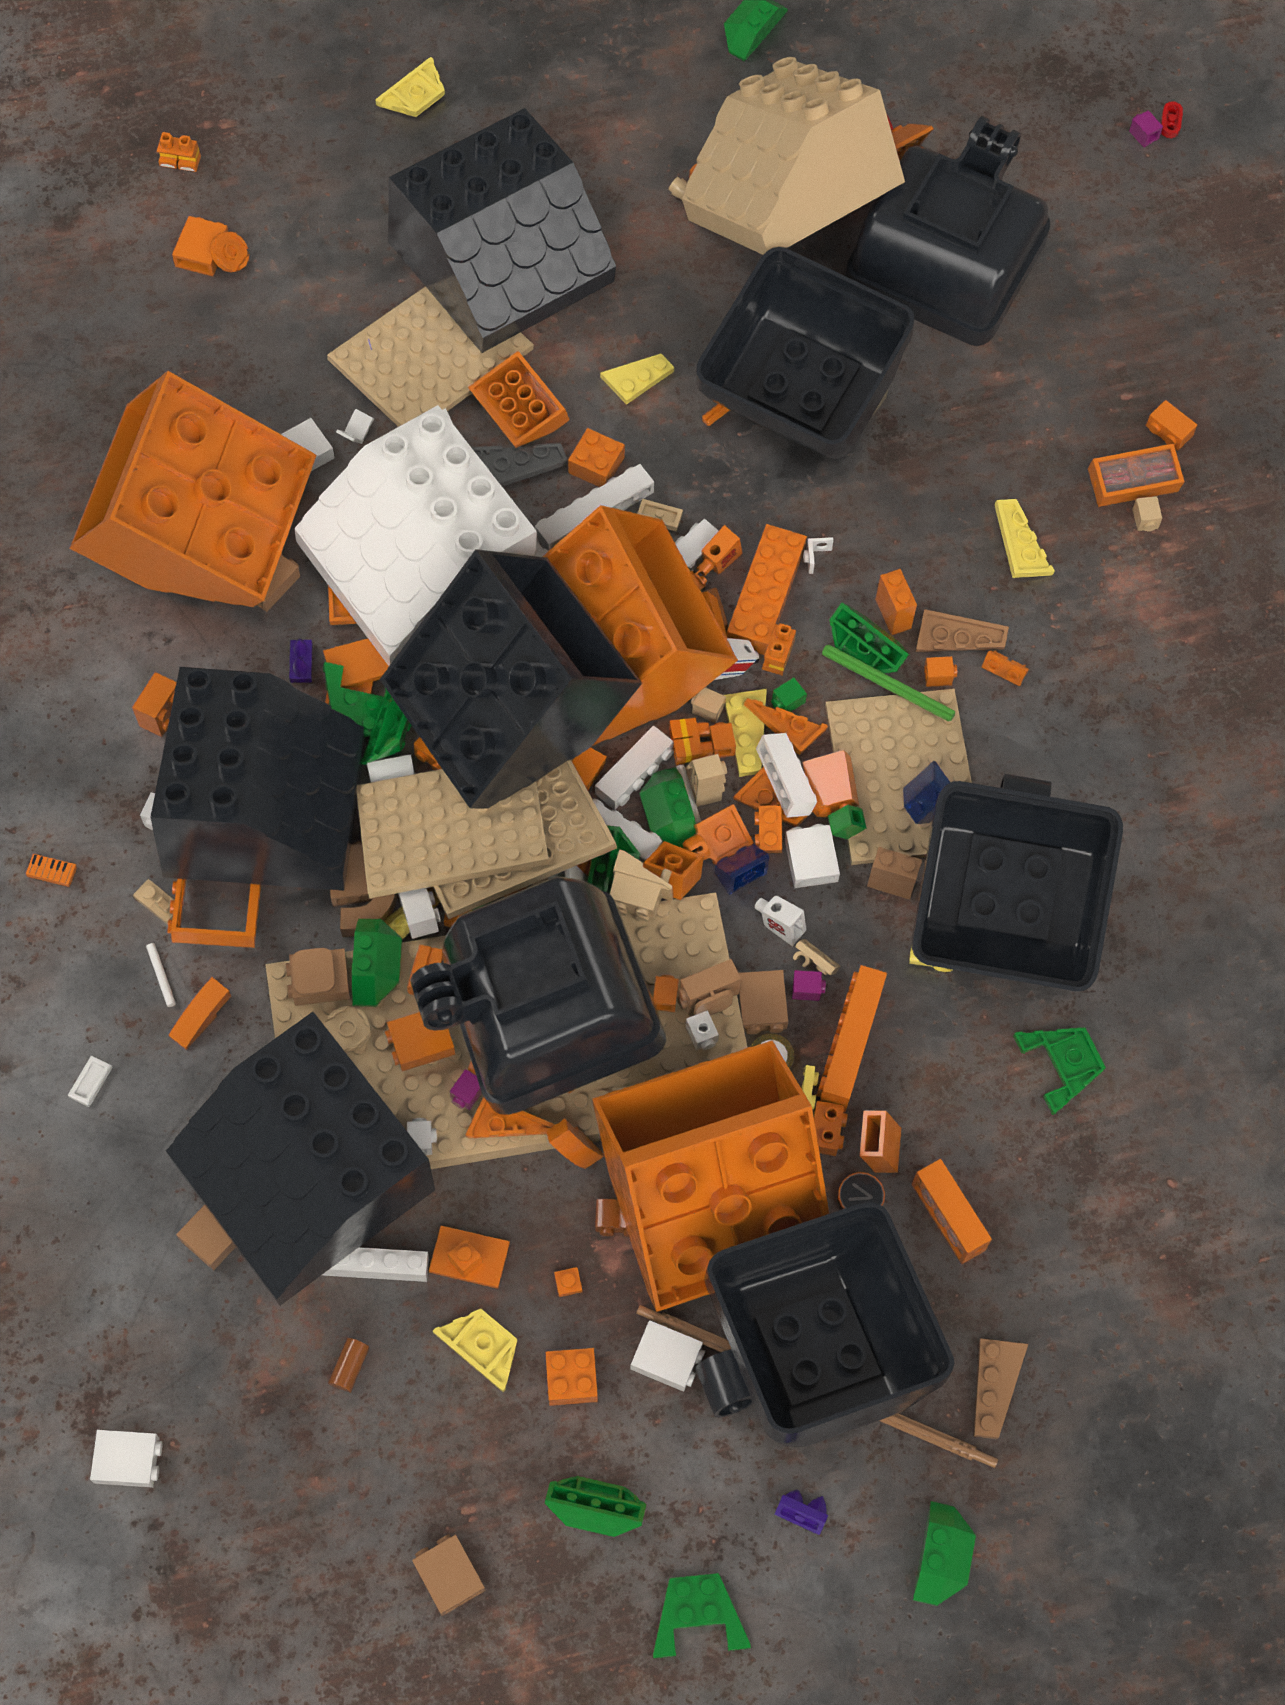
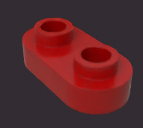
[1161,101,1183,138]

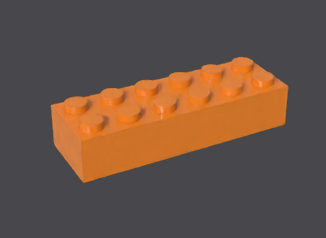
[727,524,807,655]
[817,965,887,1113]

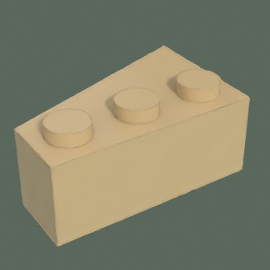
[685,754,727,807]

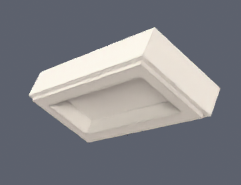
[68,1056,113,1107]

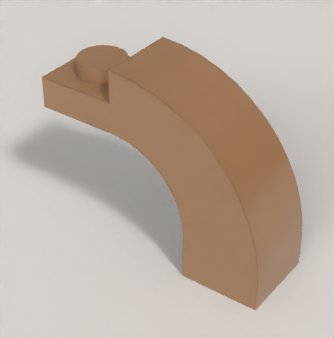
[340,893,397,937]

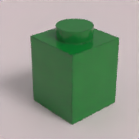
[771,678,807,712]
[828,804,867,839]

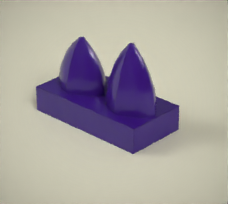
[289,639,313,683]
[774,1490,828,1535]

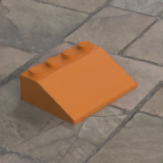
[891,124,934,160]
[468,351,570,448]

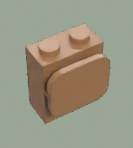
[286,948,350,1006]
[677,959,741,1016]

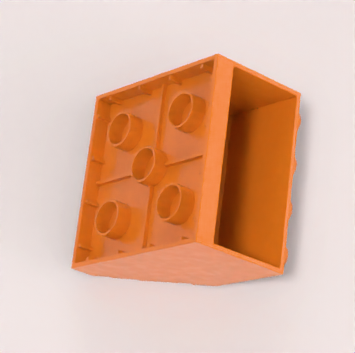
[69,371,317,607]
[543,505,738,746]
[592,1040,829,1312]

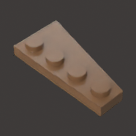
[915,609,1009,652]
[973,1339,1028,1439]

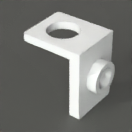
[336,409,374,444]
[803,538,833,574]

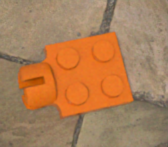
[683,804,754,864]

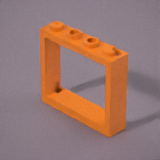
[167,878,261,948]

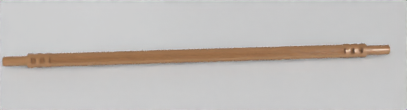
[636,1305,998,1468]

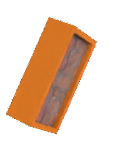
[1088,444,1184,507]
[911,1159,992,1265]

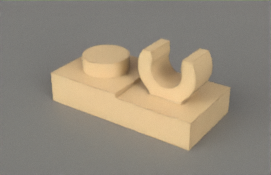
[133,879,174,925]
[793,939,841,975]

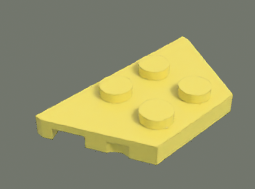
[375,57,445,117]
[433,1309,518,1392]

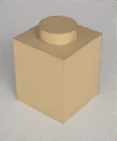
[1132,496,1162,531]
[691,687,726,723]

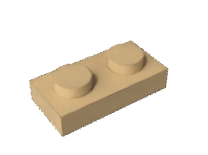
[637,499,683,532]

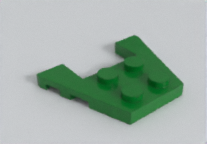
[323,662,387,738]
[1013,1027,1106,1115]
[653,1573,751,1659]

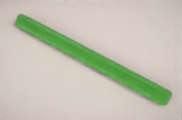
[822,645,955,721]

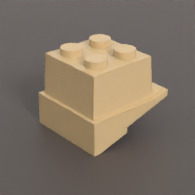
[610,850,673,921]

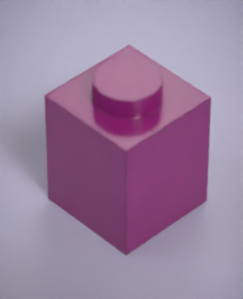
[1129,110,1163,148]
[792,970,826,1001]
[449,1069,482,1111]

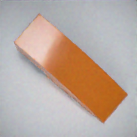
[169,977,231,1050]
[546,1118,604,1169]

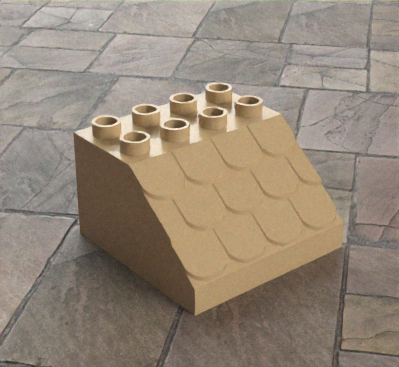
[682,57,905,255]

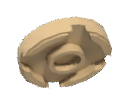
[325,1006,371,1052]

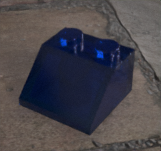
[903,761,951,824]
[715,844,770,895]

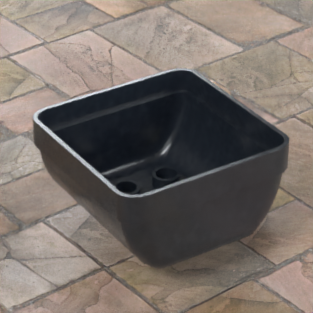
[846,116,1050,346]
[696,247,914,460]
[912,773,1123,991]
[410,877,666,1115]
[695,1202,955,1447]

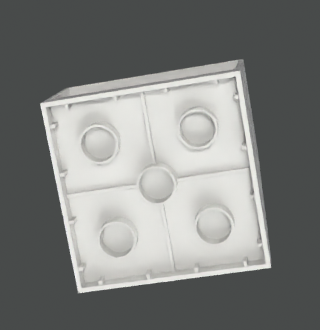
[295,405,537,666]

